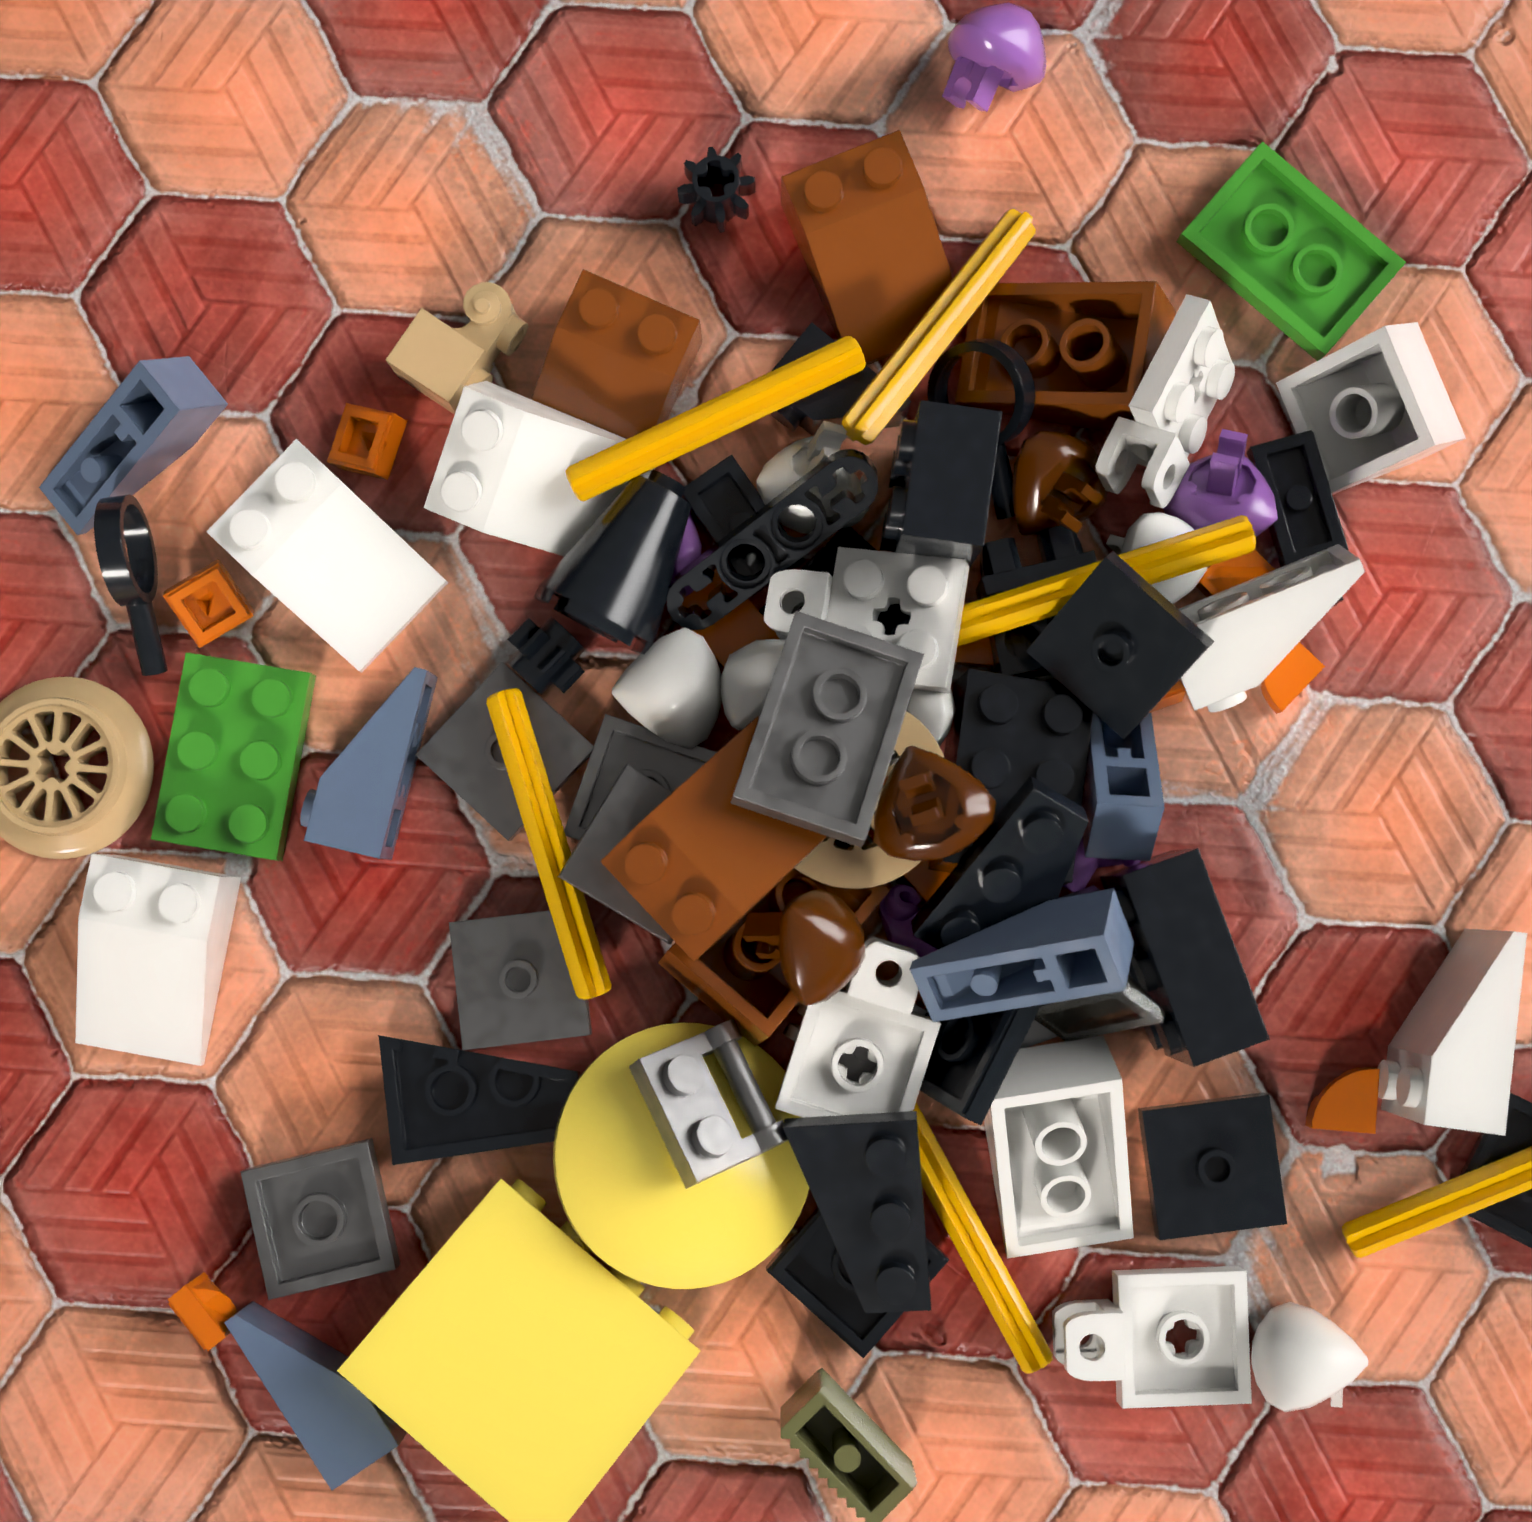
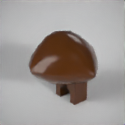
[1012,431,1108,536]
[874,746,997,861]
[742,888,865,1006]

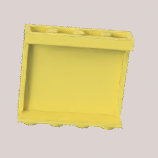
[337,1178,700,1522]

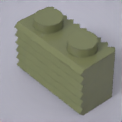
[780,1368,918,1522]

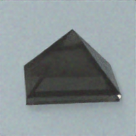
[1034,974,1165,1041]

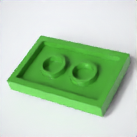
[1176,141,1406,361]
[151,652,316,861]

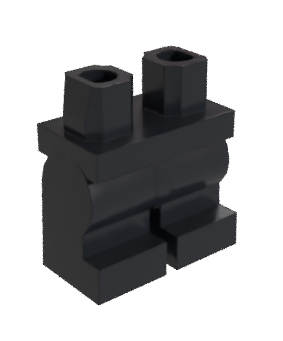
[976,525,1097,679]

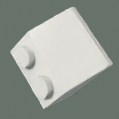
[1276,322,1466,494]

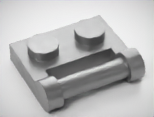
[629,1019,788,1189]

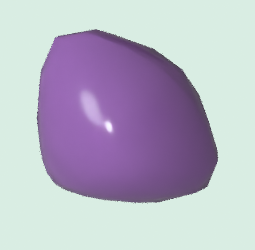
[942,2,1047,112]
[1163,429,1278,537]

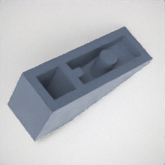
[39,356,228,535]
[300,667,438,860]
[1082,712,1165,861]
[910,888,1134,1022]
[224,1301,407,1491]

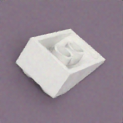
[423,381,655,556]
[206,439,448,673]
[1179,544,1365,712]
[75,853,241,1066]
[1378,929,1528,1136]
[984,1035,1134,1259]

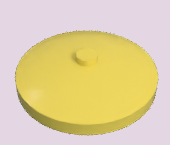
[553,1023,809,1289]

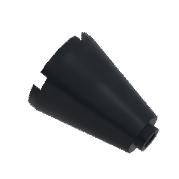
[534,470,691,654]

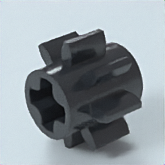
[677,147,755,233]
[507,616,586,695]

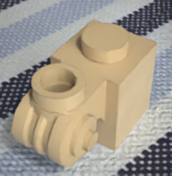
[386,282,528,415]

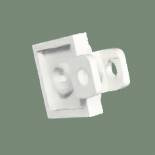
[1095,294,1235,509]
[763,547,970,694]
[775,936,941,1118]
[1052,1266,1252,1409]

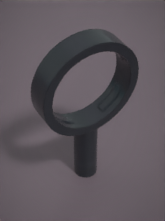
[927,338,1035,520]
[94,494,168,676]

